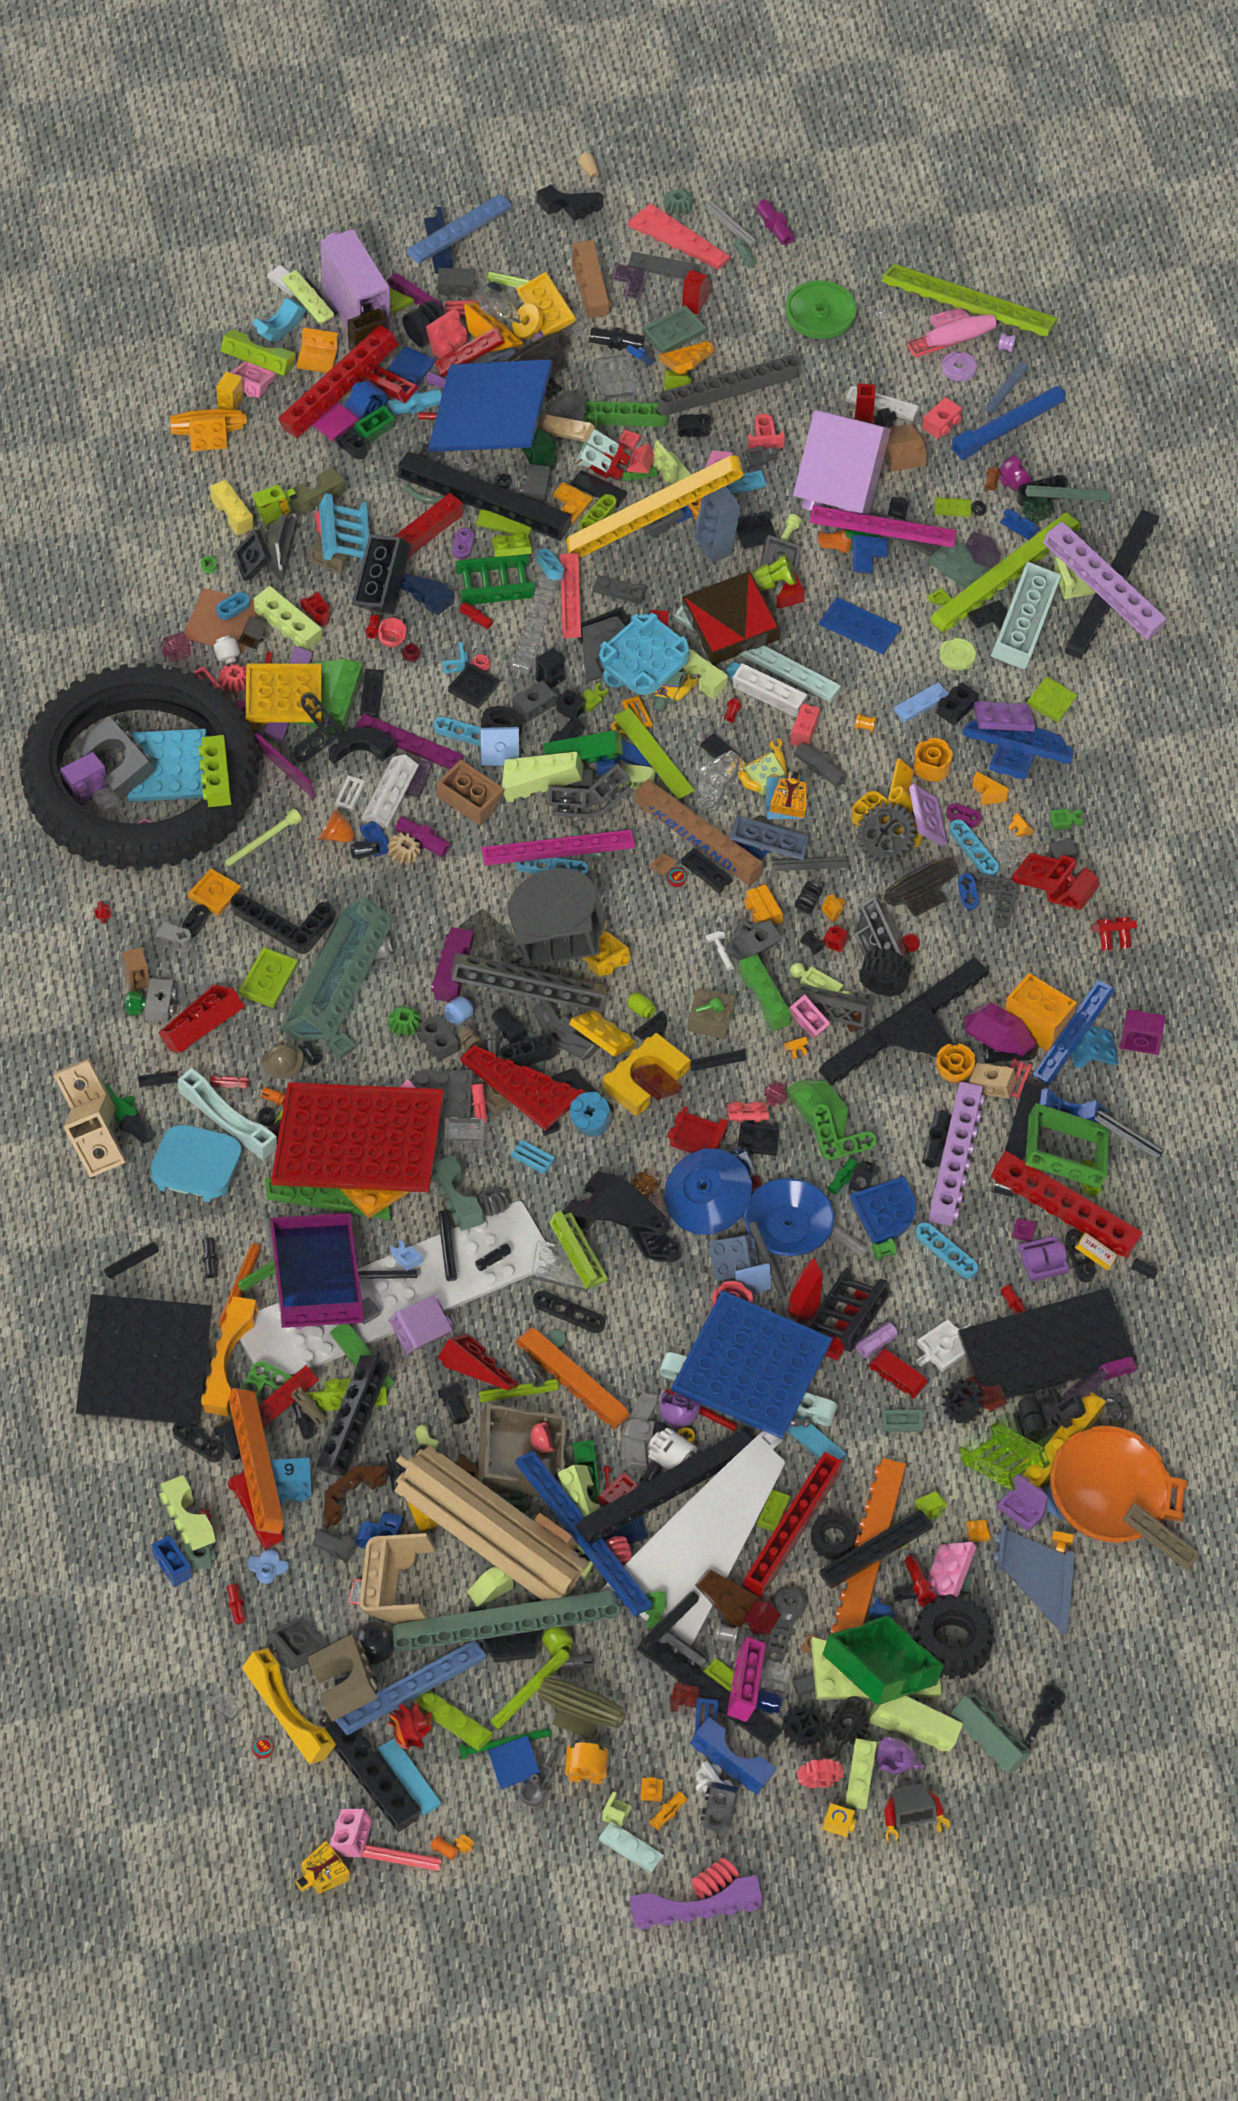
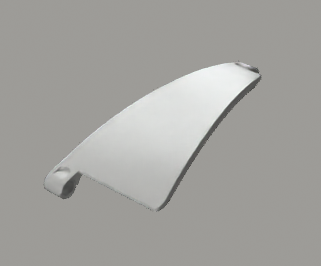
[599,1431,785,1654]

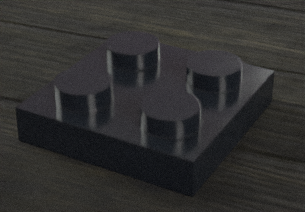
[233,529,271,581]
[448,663,500,709]

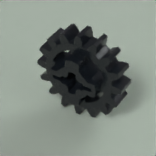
[941,1379,985,1424]
[782,1704,828,1750]

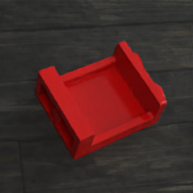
[668,1106,729,1153]

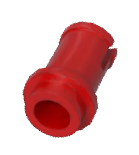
[365,615,381,639]
[723,698,742,723]

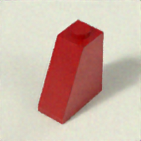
[682,269,712,315]

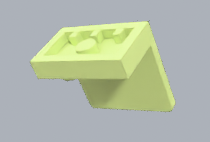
[653,441,691,485]
[1054,557,1095,599]

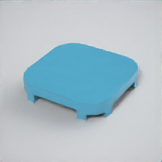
[599,613,690,695]
[151,1125,241,1202]

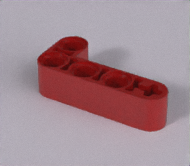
[228,1471,284,1550]

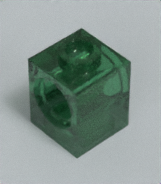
[1023,497,1053,523]

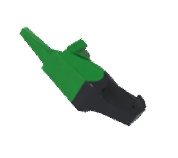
[104,1083,156,1143]

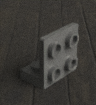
[546,390,585,443]

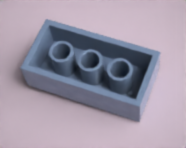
[694,486,741,562]

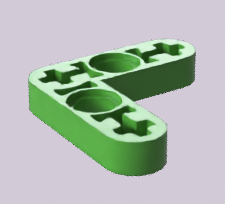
[811,1104,877,1160]
[241,1361,292,1399]

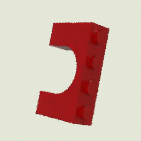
[855,383,876,424]

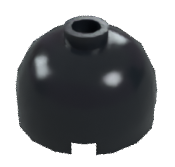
[354,1622,395,1664]

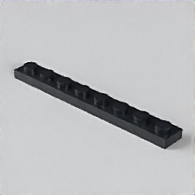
[637,1640,782,1748]

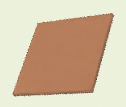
[182,588,259,654]

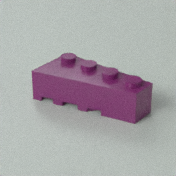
[431,927,474,1002]

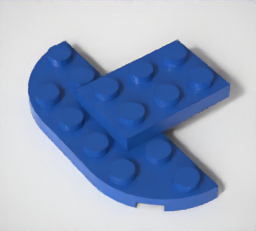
[962,720,1073,779]

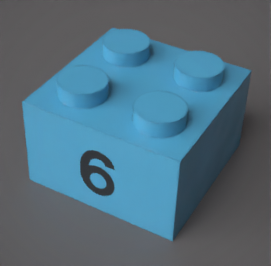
[270,1457,312,1503]

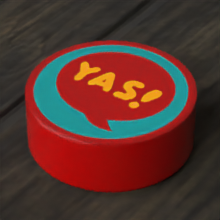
[667,868,687,887]
[252,1737,274,1759]

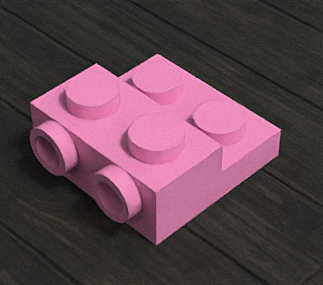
[230,361,277,398]

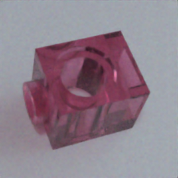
[161,631,191,662]

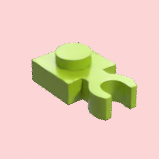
[580,683,609,713]

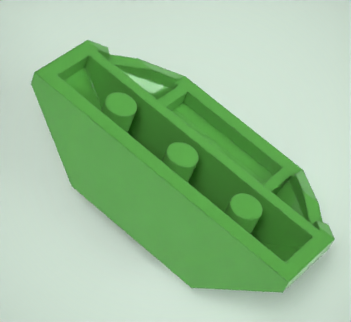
[783,1080,848,1147]

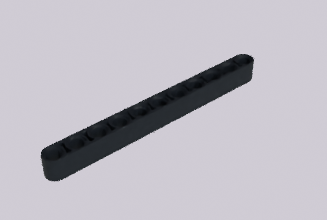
[1065,509,1159,660]
[819,958,989,1086]
[576,1428,755,1544]

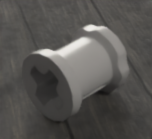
[715,1622,739,1645]

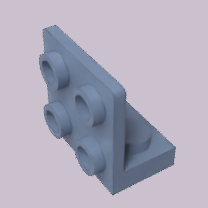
[709,1234,760,1281]

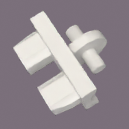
[695,1761,733,1801]

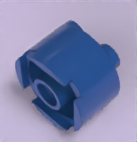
[345,381,387,419]

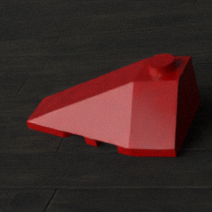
[787,1259,823,1323]

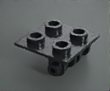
[736,511,777,549]

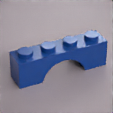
[690,1717,777,1795]

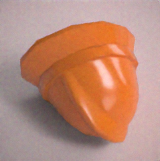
[318,809,355,843]

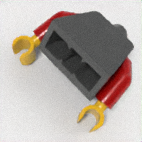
[884,1781,950,1843]

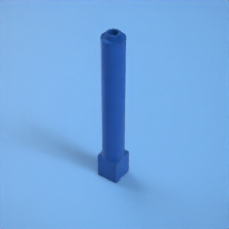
[951,386,1066,460]

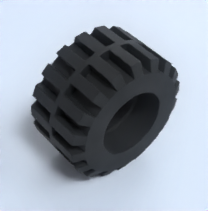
[859,949,912,997]

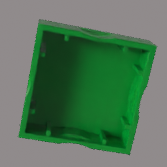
[822,1615,944,1706]

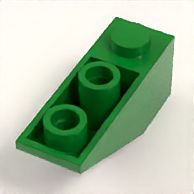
[571,1440,600,1503]

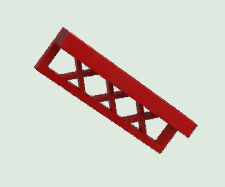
[360,366,418,404]

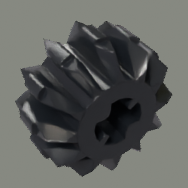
[795,881,823,914]

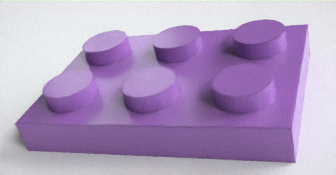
[973,701,1035,731]

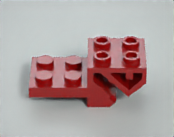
[1012,853,1100,910]

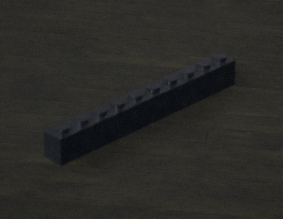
[397,451,571,541]

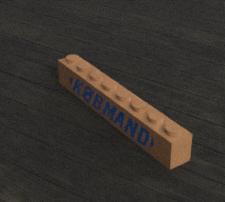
[635,779,763,886]

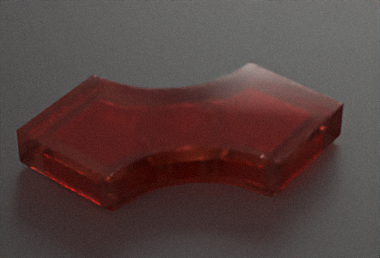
[963,1376,1008,1412]

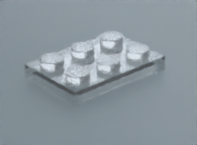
[531,1240,596,1293]

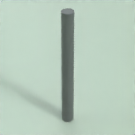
[748,1221,787,1298]

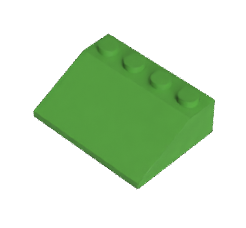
[292,659,363,733]

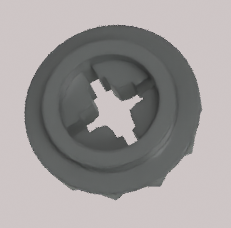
[1105,1391,1133,1422]

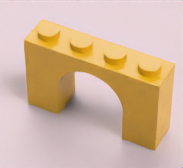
[602,1033,691,1117]

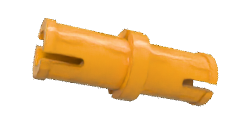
[649,1791,687,1830]

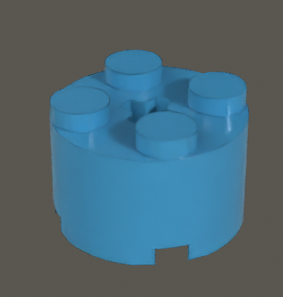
[570,1092,612,1136]

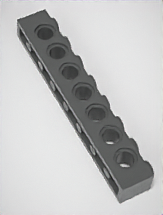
[450,953,607,1012]

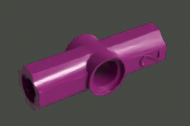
[756,199,795,245]
[395,816,451,858]

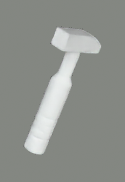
[705,931,735,971]

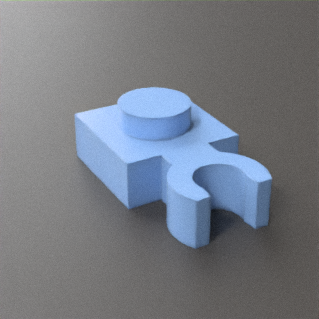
[390,1240,423,1271]

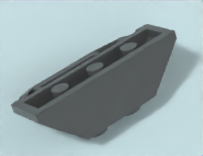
[266,513,298,581]
[854,896,906,957]

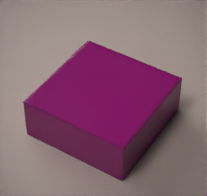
[1012,1218,1036,1242]

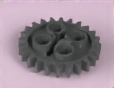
[856,802,918,864]

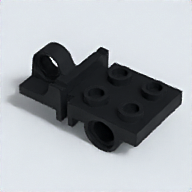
[1013,1388,1086,1449]

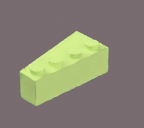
[502,752,583,802]
[868,1696,963,1751]

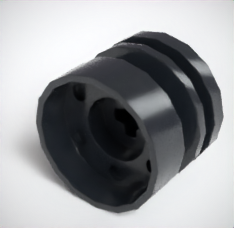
[402,300,444,348]

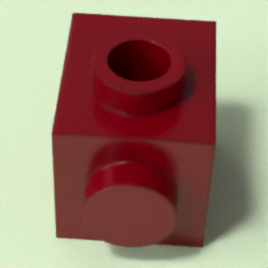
[743,1601,781,1635]

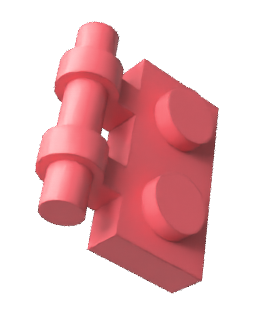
[727,1101,769,1122]

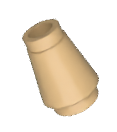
[578,152,600,178]

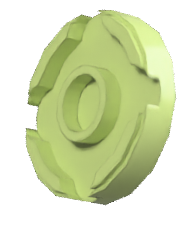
[939,638,976,670]

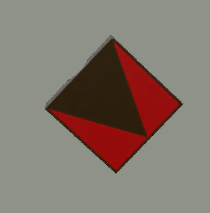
[682,571,780,665]

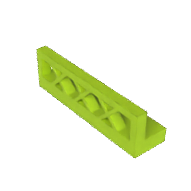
[549,1211,608,1289]

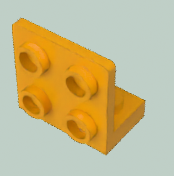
[296,327,339,373]

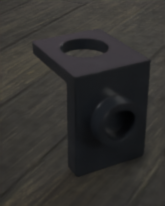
[849,1160,881,1192]

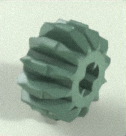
[663,187,693,217]

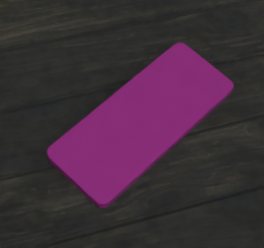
[254,733,316,799]

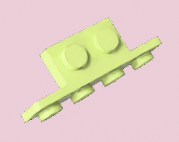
[282,270,334,325]

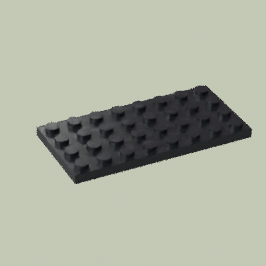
[957,1288,1136,1406]

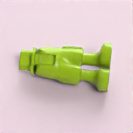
[751,554,796,591]

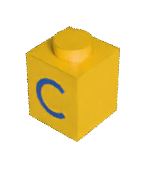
[823,1803,857,1837]

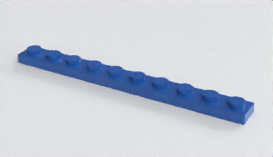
[515,1451,653,1617]

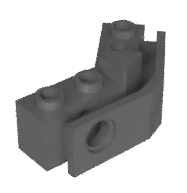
[546,763,632,818]

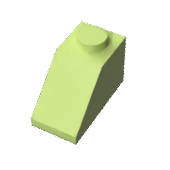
[467,1566,514,1606]

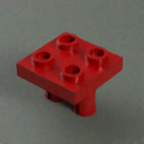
[1091,917,1137,951]

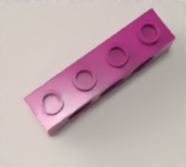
[727,1636,766,1722]

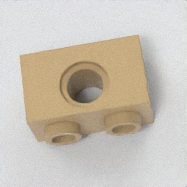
[969,1063,1017,1099]

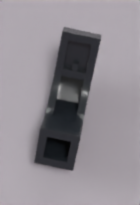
[329,727,396,764]

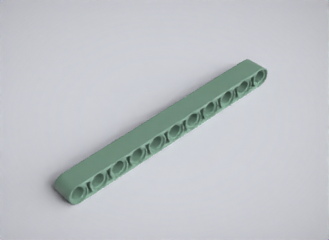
[392,1591,621,1651]

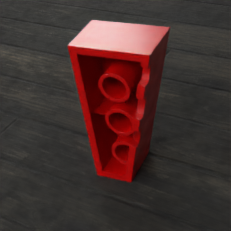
[158,985,245,1053]

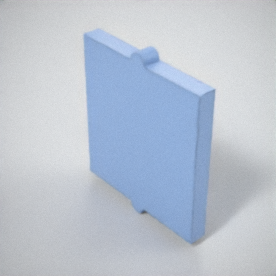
[735,1263,772,1294]

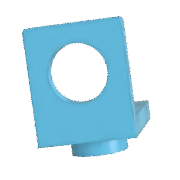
[442,642,468,673]

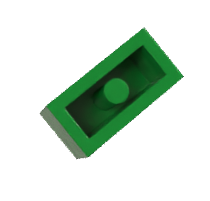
[354,405,395,444]

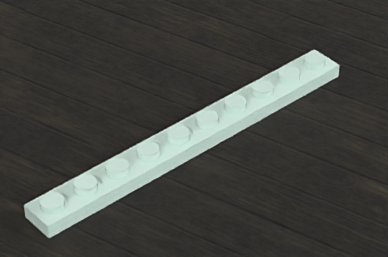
[673,606,841,703]

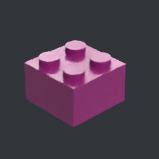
[1120,1009,1165,1055]

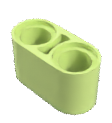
[619,764,656,790]

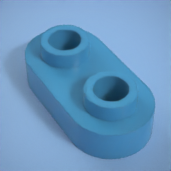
[216,592,250,620]

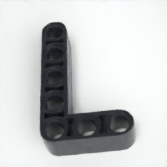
[231,894,334,954]

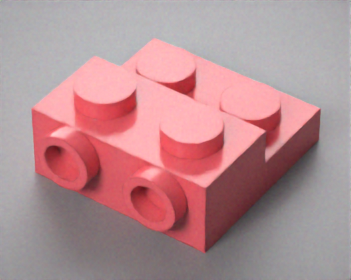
[426,309,469,359]

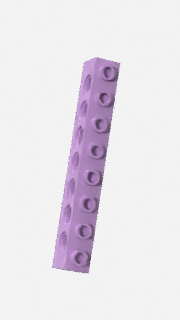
[1043,522,1167,640]
[929,1082,985,1226]

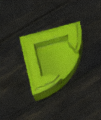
[927,588,952,605]

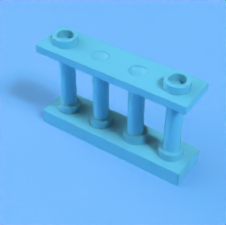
[319,493,369,565]

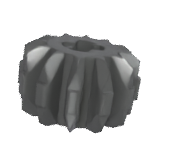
[476,1187,509,1216]

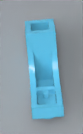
[252,298,307,342]

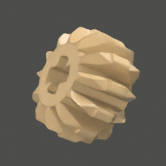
[388,833,420,866]

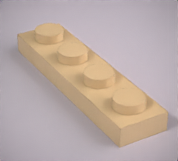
[537,413,595,442]

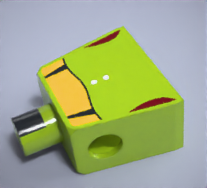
[252,485,297,526]

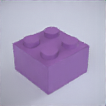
[60,752,107,803]

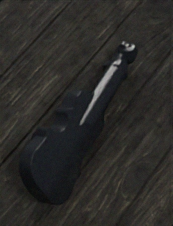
[1023,1684,1066,1749]

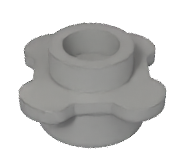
[458,455,479,472]

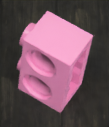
[330,1809,373,1857]

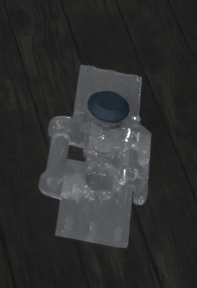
[472,276,522,323]

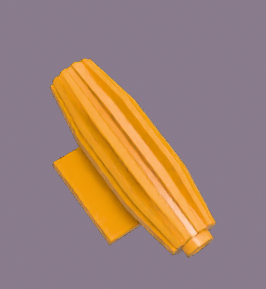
[170,408,247,451]

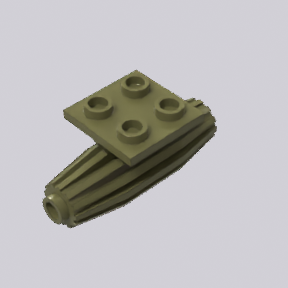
[538,1677,626,1740]

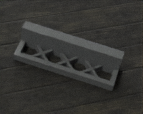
[792,984,873,1028]

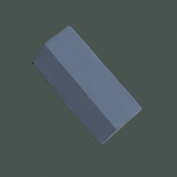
[730,815,809,860]

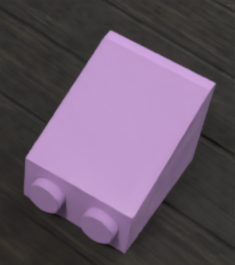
[388,1295,453,1355]

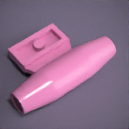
[926,308,996,347]

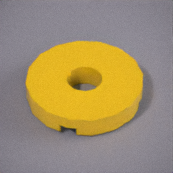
[512,304,543,339]

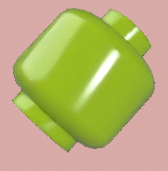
[542,1626,573,1656]

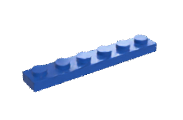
[1032,980,1115,1085]

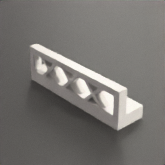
[733,663,807,718]
[361,754,419,828]

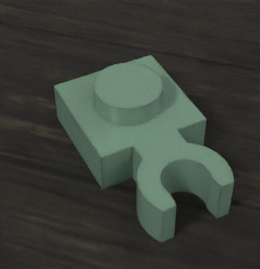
[322,1031,355,1059]

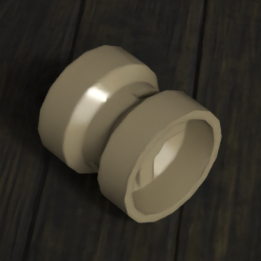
[457,1026,483,1051]

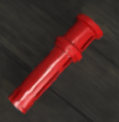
[904,1555,936,1607]

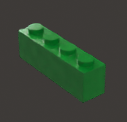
[543,731,623,763]

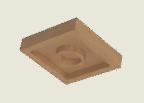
[535,1513,579,1551]

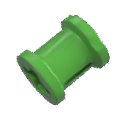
[871,1238,897,1261]

